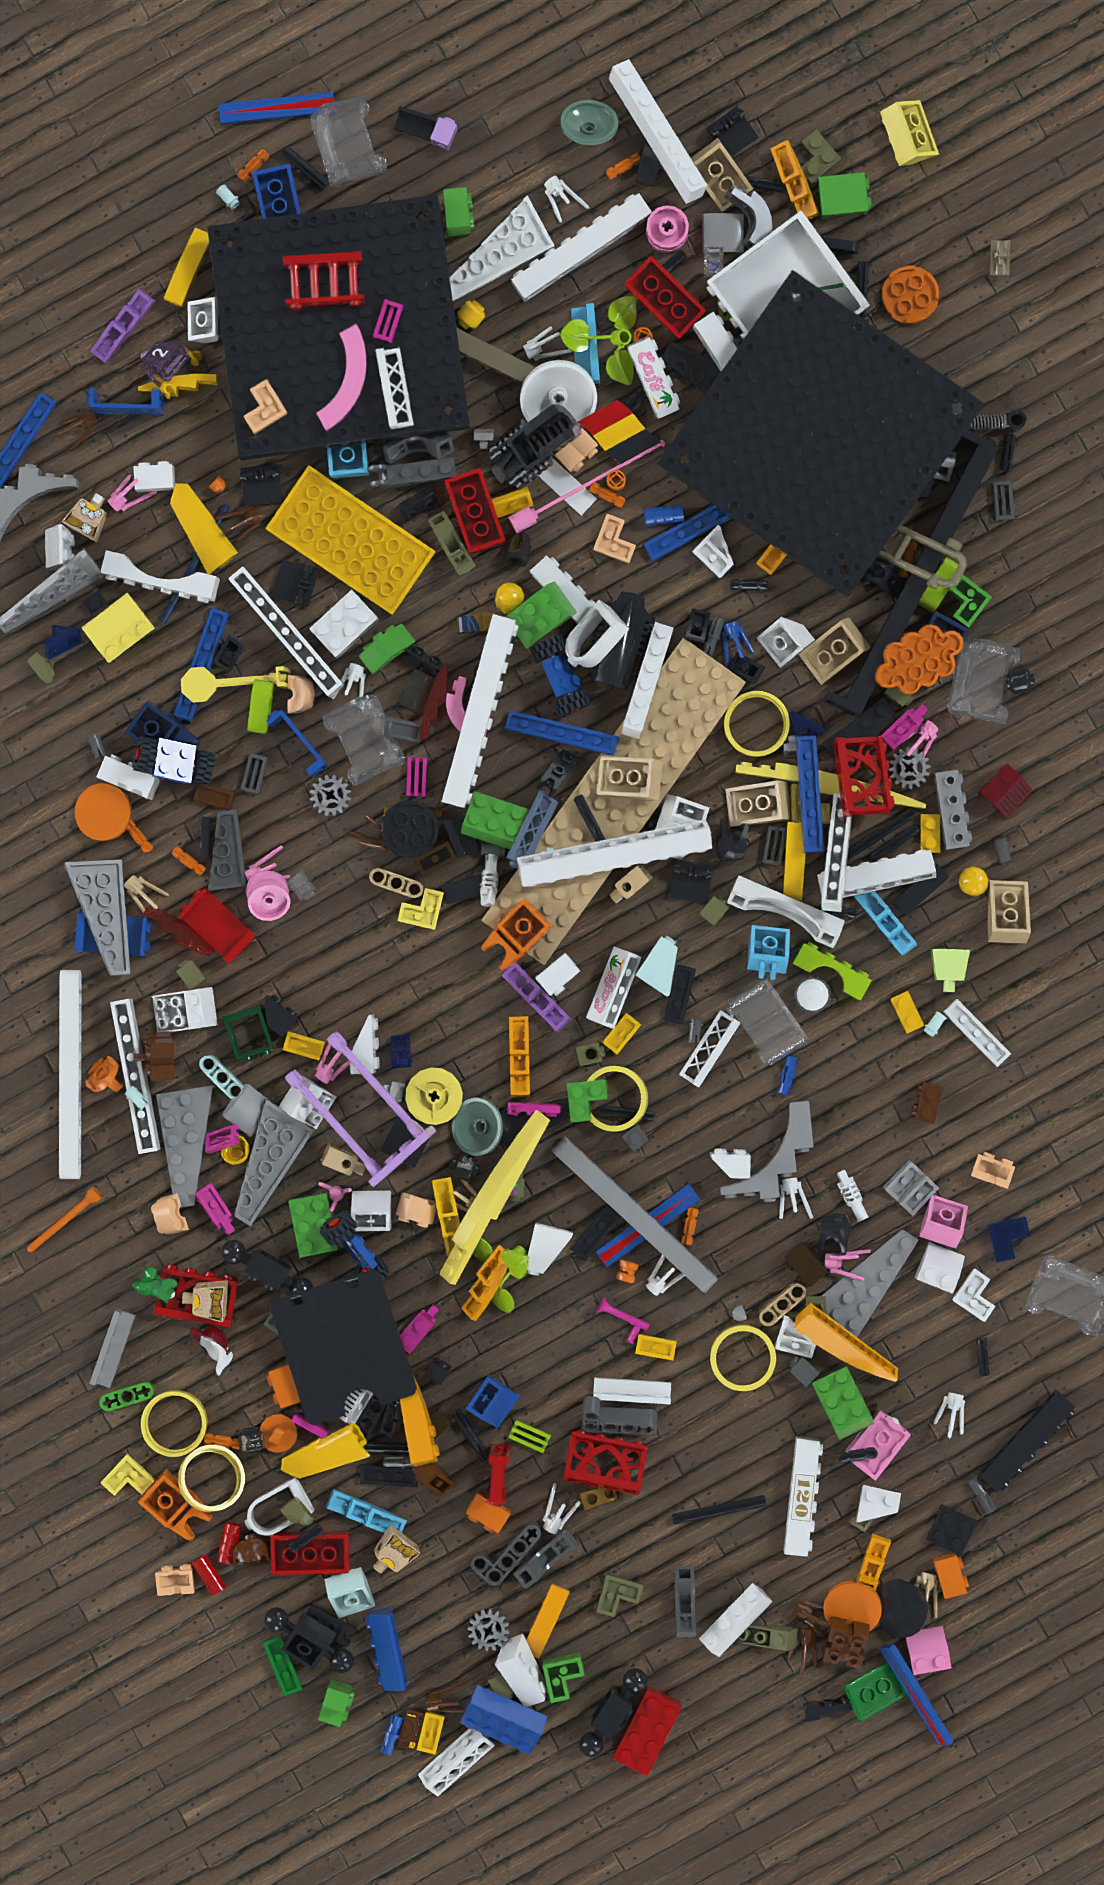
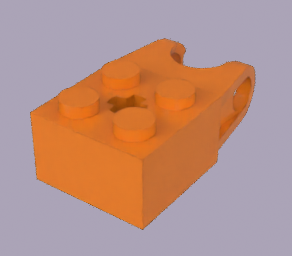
[481,898,554,971]
[138,1468,213,1541]

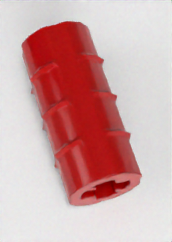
[217,1522,242,1564]
[191,1554,226,1596]

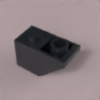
[264,994,298,1037]

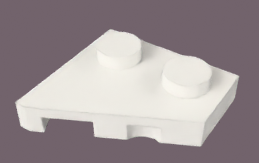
[692,525,733,578]
[775,1315,816,1358]
[856,1485,901,1523]

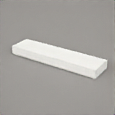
[943,999,1011,1067]

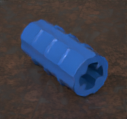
[644,504,684,526]

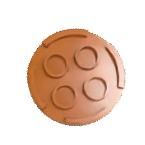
[881,266,939,324]
[75,783,132,841]
[823,1580,882,1631]

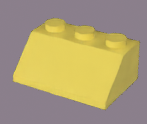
[880,100,939,166]
[81,593,154,663]

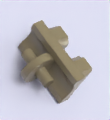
[989,240,1010,276]

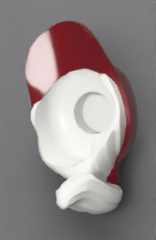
[190,1326,233,1375]

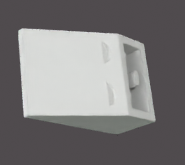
[45,524,75,571]
[655,794,709,860]
[152,987,218,1032]
[350,1014,380,1074]

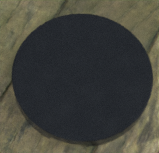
[381,800,439,858]
[876,1579,929,1638]

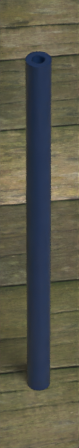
[159,503,230,624]

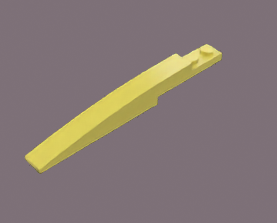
[735,762,926,809]
[439,1110,550,1285]

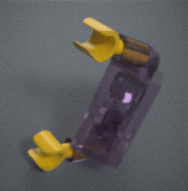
[141,340,202,399]

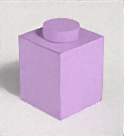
[430,117,458,150]

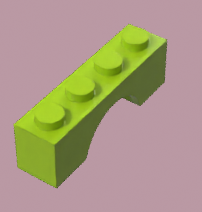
[792,942,872,1001]

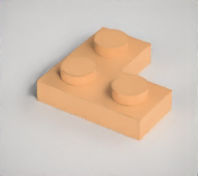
[244,379,288,434]
[593,514,636,564]

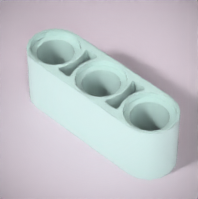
[199,1055,244,1100]

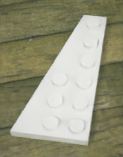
[450,196,555,302]

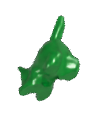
[132,1267,178,1303]

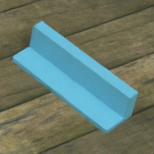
[571,303,600,384]

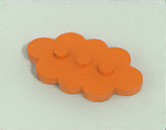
[875,624,964,694]

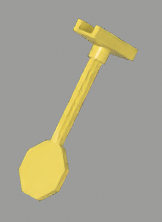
[181,666,291,703]

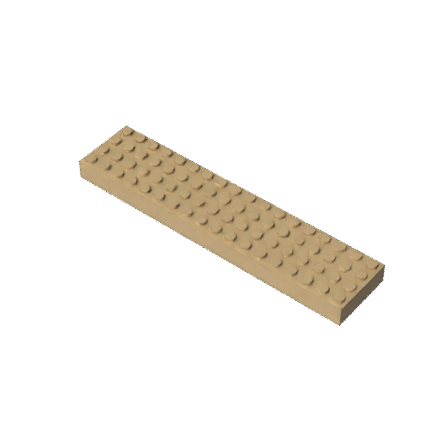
[481,638,746,965]

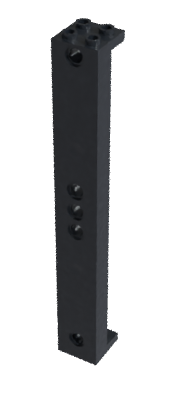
[823,428,1000,718]

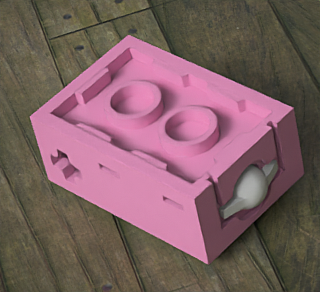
[845,1408,911,1481]

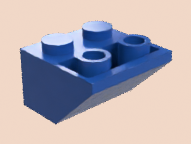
[466,1374,520,1428]

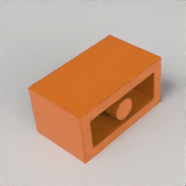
[267,1364,301,1409]
[466,1490,511,1534]
[932,1553,969,1599]

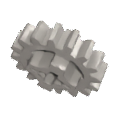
[889,747,931,789]
[310,775,352,816]
[468,1608,509,1651]

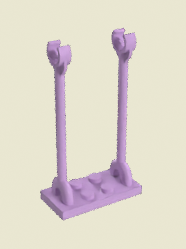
[285,1031,436,1187]

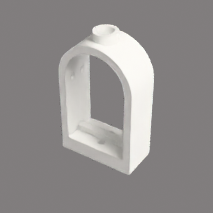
[565,600,629,668]
[245,1477,314,1535]

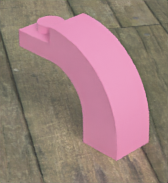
[446,676,487,736]

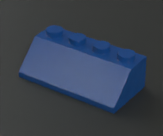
[366,1607,408,1691]

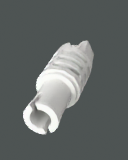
[480,854,499,907]
[836,1170,869,1222]

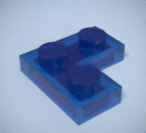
[988,1216,1030,1262]

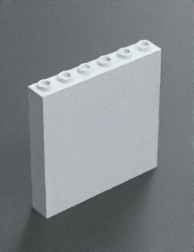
[706,211,870,340]

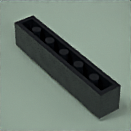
[978,1389,1076,1493]

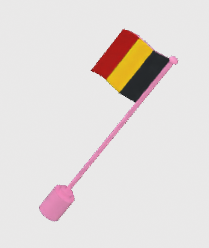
[508,400,665,534]

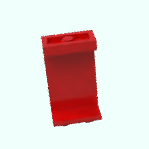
[178,888,257,964]

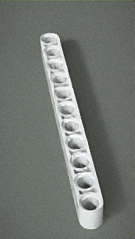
[59,970,82,1179]

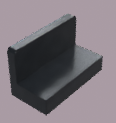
[394,106,437,141]
[444,815,479,859]

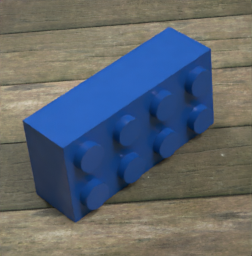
[252,164,301,219]
[460,1685,548,1754]

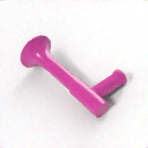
[596,1296,650,1344]

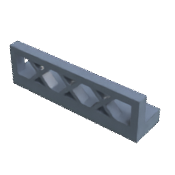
[506,791,558,869]

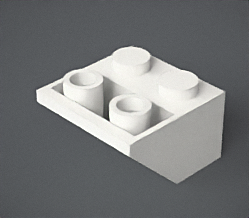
[279,1075,336,1129]
[710,1149,751,1178]
[351,1191,391,1231]

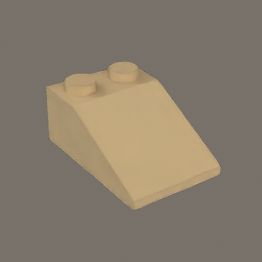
[691,138,753,212]
[799,617,871,685]
[597,756,663,801]
[726,780,791,827]
[987,880,1031,944]

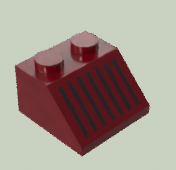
[978,763,1033,819]

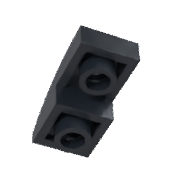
[442,875,482,904]

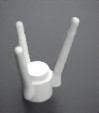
[544,176,589,223]
[523,327,572,361]
[331,663,366,713]
[779,1177,813,1219]
[646,1254,685,1296]
[934,1392,965,1438]
[542,1483,581,1534]

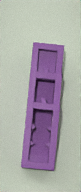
[91,289,155,363]
[502,962,571,1032]

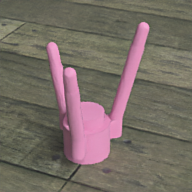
[107,474,157,512]
[902,720,939,765]
[245,845,290,881]
[315,1042,350,1084]
[318,1182,352,1212]
[825,1249,871,1281]

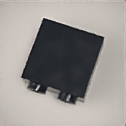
[380,1116,430,1168]

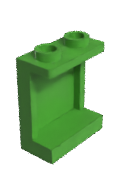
[817,172,871,220]

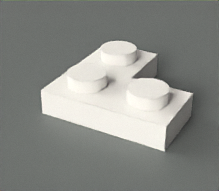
[952,1268,995,1322]

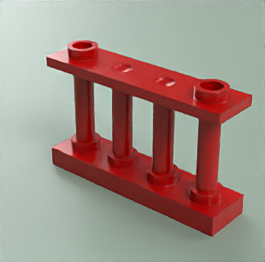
[283,252,365,310]

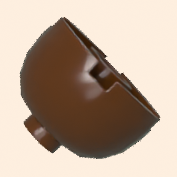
[233,1535,271,1566]

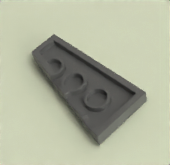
[208,810,247,891]

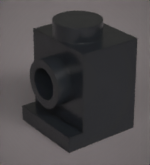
[425,1356,452,1385]

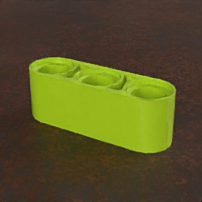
[918,557,959,614]
[247,679,274,735]

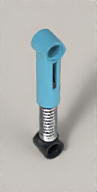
[954,410,1027,432]

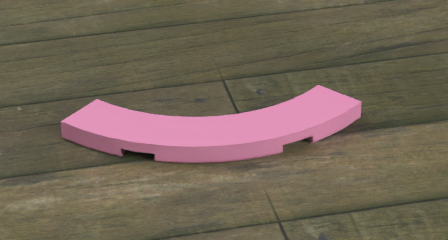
[317,324,367,431]

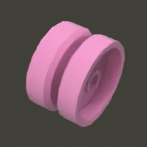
[646,205,689,254]
[246,871,290,921]

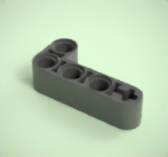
[582,1396,658,1435]
[471,1521,541,1586]

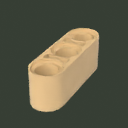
[369,868,424,898]
[758,1282,806,1326]

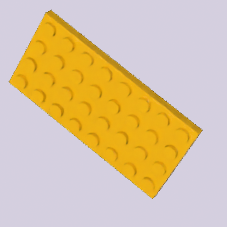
[265,465,436,616]

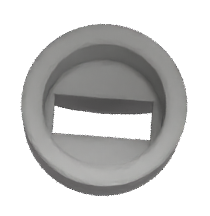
[732,1305,747,1321]

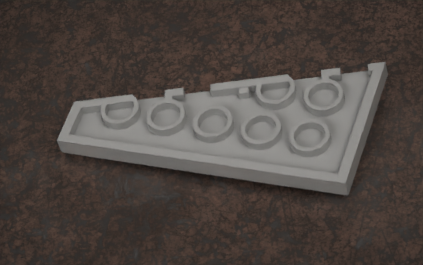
[0,549,104,633]
[63,860,130,976]
[156,1085,214,1207]
[234,1098,314,1226]
[821,1229,919,1337]

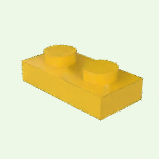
[491,487,534,518]
[920,814,940,853]
[890,991,924,1034]
[602,1013,641,1054]
[283,1031,325,1061]
[635,1334,677,1360]
[417,1711,445,1754]

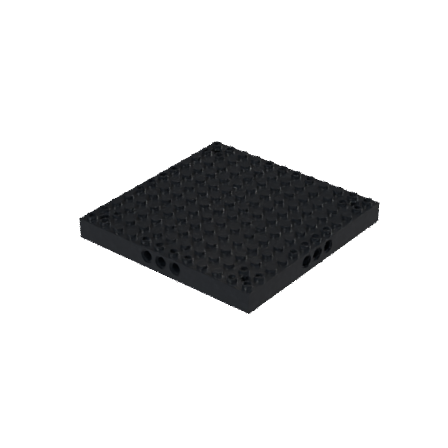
[207,194,470,461]
[657,269,985,598]

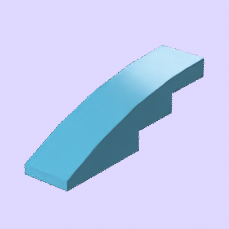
[854,891,917,956]
[326,1489,407,1533]

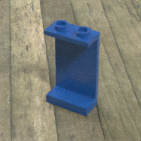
[87,388,165,415]
[267,710,328,778]
[75,912,152,956]

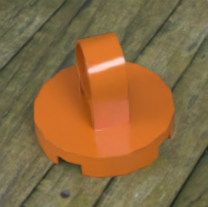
[85,1056,124,1093]
[260,1413,298,1453]

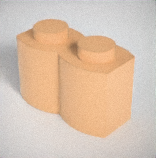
[555,428,598,473]

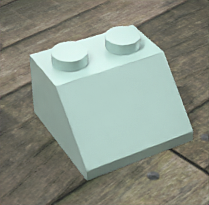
[324,1567,375,1618]

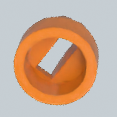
[209,476,225,492]

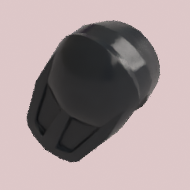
[716,818,749,862]
[817,1213,851,1255]

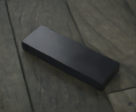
[893,863,949,916]
[664,964,696,1024]
[570,1204,622,1261]
[360,1464,418,1488]

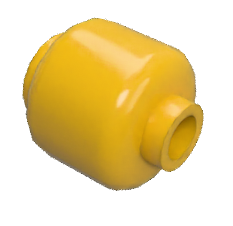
[457,300,485,330]

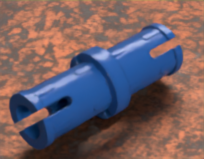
[778,1055,798,1095]
[380,1714,404,1755]

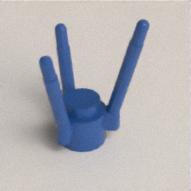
[721,621,754,670]

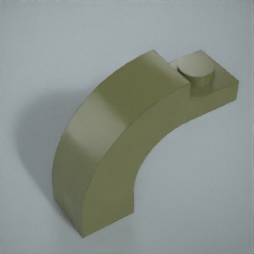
[427,511,476,576]

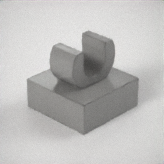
[474,429,494,449]
[783,735,797,759]
[383,1081,407,1103]

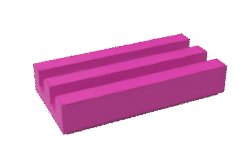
[373,299,404,343]
[406,757,427,797]
[205,1124,239,1154]
[291,1412,329,1438]

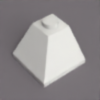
[757,617,815,668]

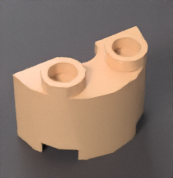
[288,675,315,714]
[971,1152,1015,1189]
[396,1192,437,1228]
[151,1193,189,1235]
[155,1564,195,1596]

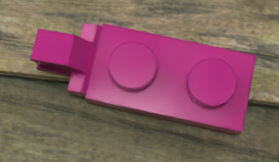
[881,704,928,751]
[507,1102,562,1117]
[194,1183,235,1236]
[400,1304,439,1354]

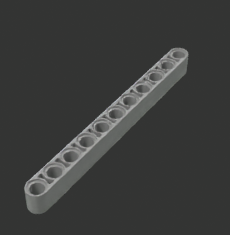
[551,1136,718,1293]

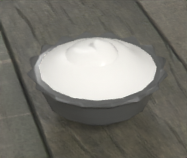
[794,976,831,1014]

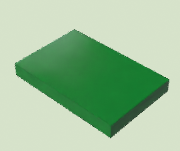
[843,1661,907,1722]

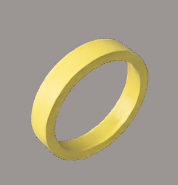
[724,691,790,757]
[587,1066,648,1132]
[710,1324,776,1391]
[141,1390,208,1457]
[178,1445,245,1512]

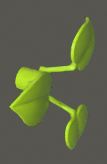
[561,296,637,385]
[473,1238,529,1314]

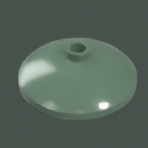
[560,100,618,145]
[452,1098,503,1156]

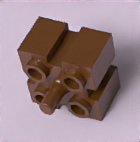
[133,1032,175,1081]
[823,1616,870,1669]

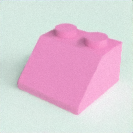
[919,1195,968,1248]
[906,1626,952,1675]

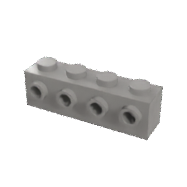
[933,770,972,850]

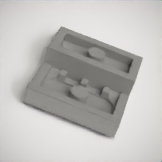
[702,213,744,254]
[222,1084,271,1137]
[883,1160,939,1216]

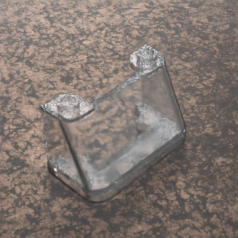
[311,96,387,188]
[948,638,1021,724]
[321,694,405,786]
[726,977,809,1066]
[1024,1255,1104,1337]

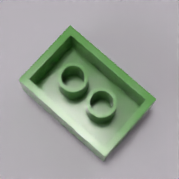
[505,581,577,649]
[461,791,529,850]
[289,1192,339,1258]
[812,1366,874,1440]

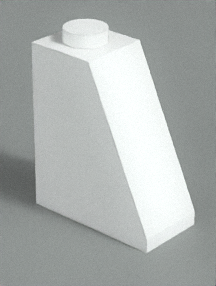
[527,1223,573,1276]

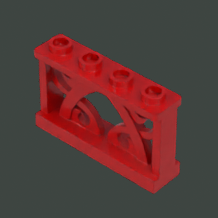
[833,736,894,817]
[154,1264,239,1327]
[563,1430,648,1495]
[486,1444,511,1507]

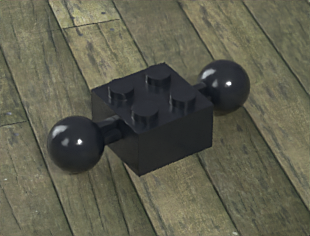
[221,1240,313,1302]
[264,1607,354,1673]
[579,1668,648,1757]

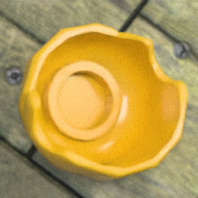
[495,582,524,614]
[958,866,989,896]
[221,1135,250,1165]

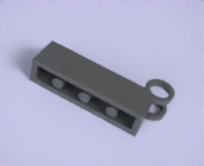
[367,457,457,490]

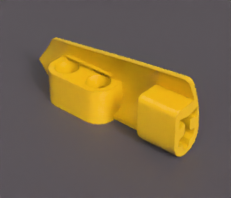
[170,483,238,575]
[281,1423,370,1479]

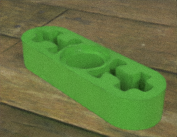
[100,1381,155,1411]

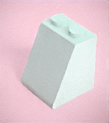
[635,936,678,997]

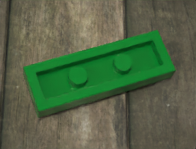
[263,1634,303,1697]

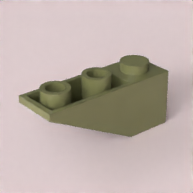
[735,1624,798,1651]

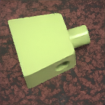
[931,949,970,992]

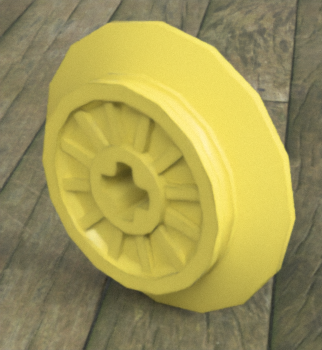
[405,1068,463,1125]

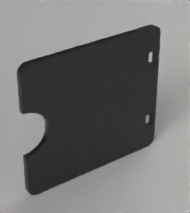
[270,1270,417,1425]

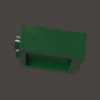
[223,1004,275,1063]

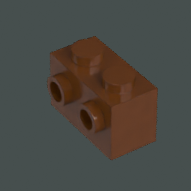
[911,1082,943,1124]
[412,1462,455,1496]

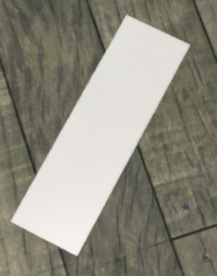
[538,457,597,516]

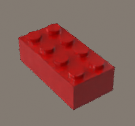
[623,256,706,339]
[444,468,506,556]
[270,1530,350,1575]
[612,1685,682,1776]

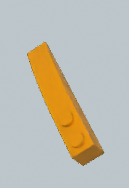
[794,1303,898,1382]
[400,1376,439,1466]

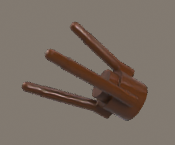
[55,410,98,451]
[214,506,264,542]
[349,814,390,853]
[793,1599,828,1637]
[787,1627,817,1675]
[426,1679,468,1713]

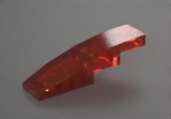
[420,663,448,741]
[144,905,215,957]

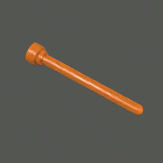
[27,1187,103,1252]

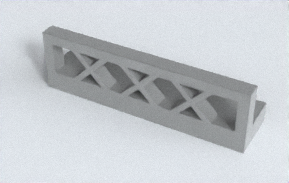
[89,1308,136,1388]

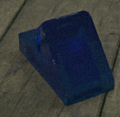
[44,625,81,659]
[789,711,826,738]
[391,1034,412,1069]

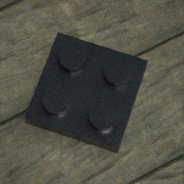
[926,1504,978,1556]

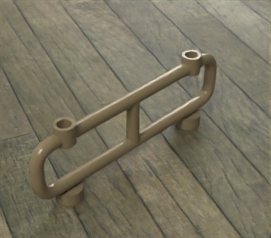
[877,525,967,589]

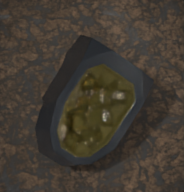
[506,532,531,567]

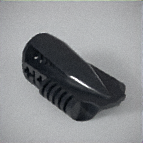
[490,404,581,489]
[589,592,656,691]

